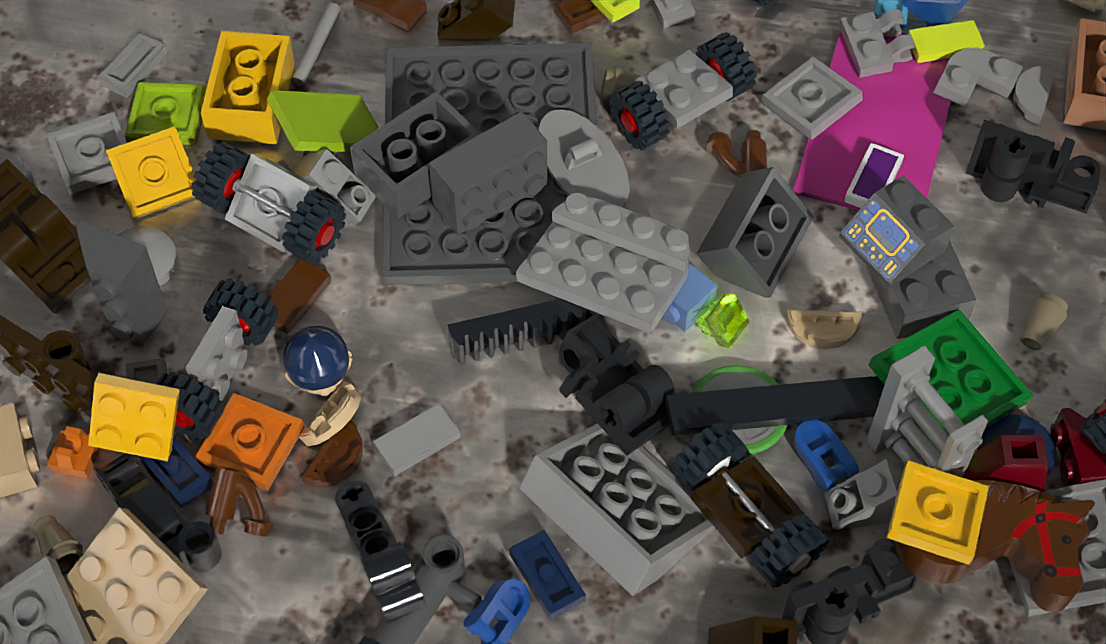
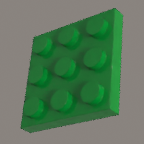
[868,309,1034,454]

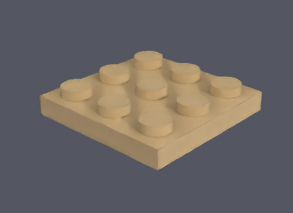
[64,508,209,644]

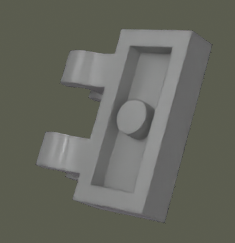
[839,9,915,78]

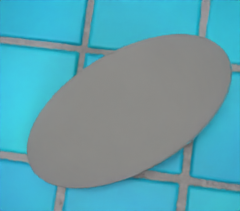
[539,109,629,208]

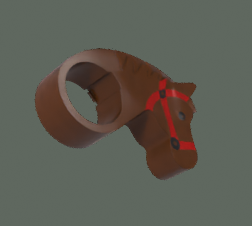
[895,480,1095,612]

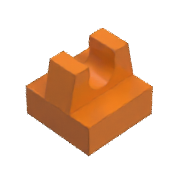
[47,426,100,479]

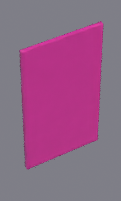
[793,31,951,210]

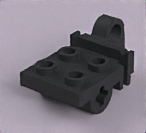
[965,119,1101,214]
[559,315,674,456]
[781,538,919,644]

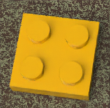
[106,126,196,220]
[88,373,180,461]
[887,460,989,565]

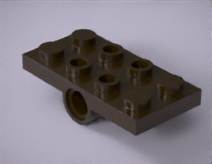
[0,159,91,314]
[0,315,97,420]

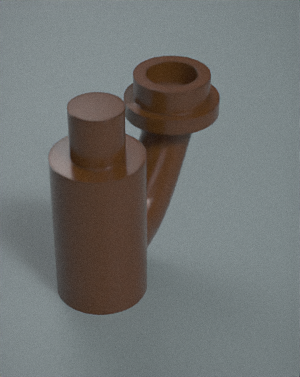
[706,130,767,178]
[205,466,273,537]

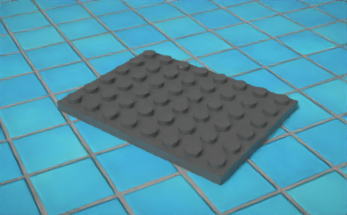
[382,43,597,285]

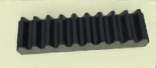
[447,299,599,365]

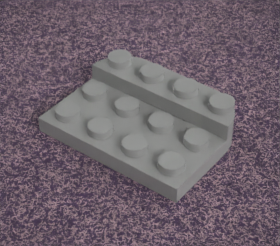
[516,193,690,334]

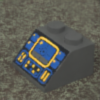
[839,175,954,288]

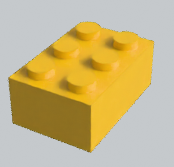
[200,31,295,144]

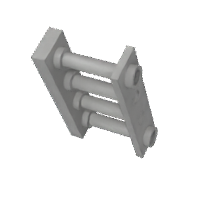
[865,346,988,478]

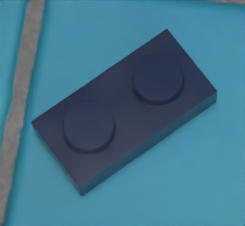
[136,436,213,508]
[509,530,586,621]

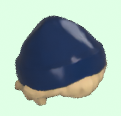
[283,326,353,396]

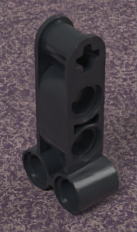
[93,453,222,572]
[335,481,427,623]

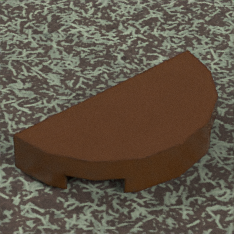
[301,420,363,486]

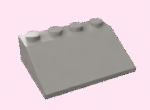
[519,423,715,596]

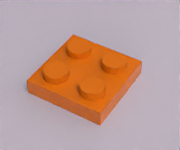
[195,393,304,492]

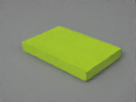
[267,90,379,152]

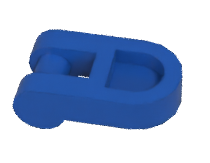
[793,420,859,492]
[463,578,530,644]

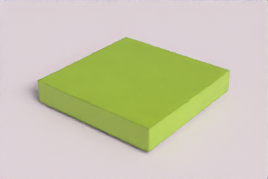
[125,82,207,146]

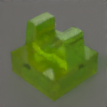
[697,293,750,348]

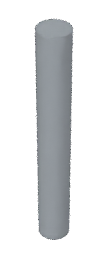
[291,2,341,86]

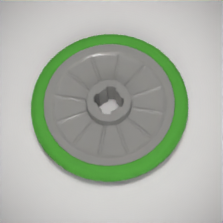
[691,365,788,455]

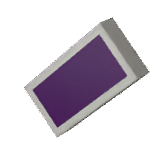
[844,143,904,208]

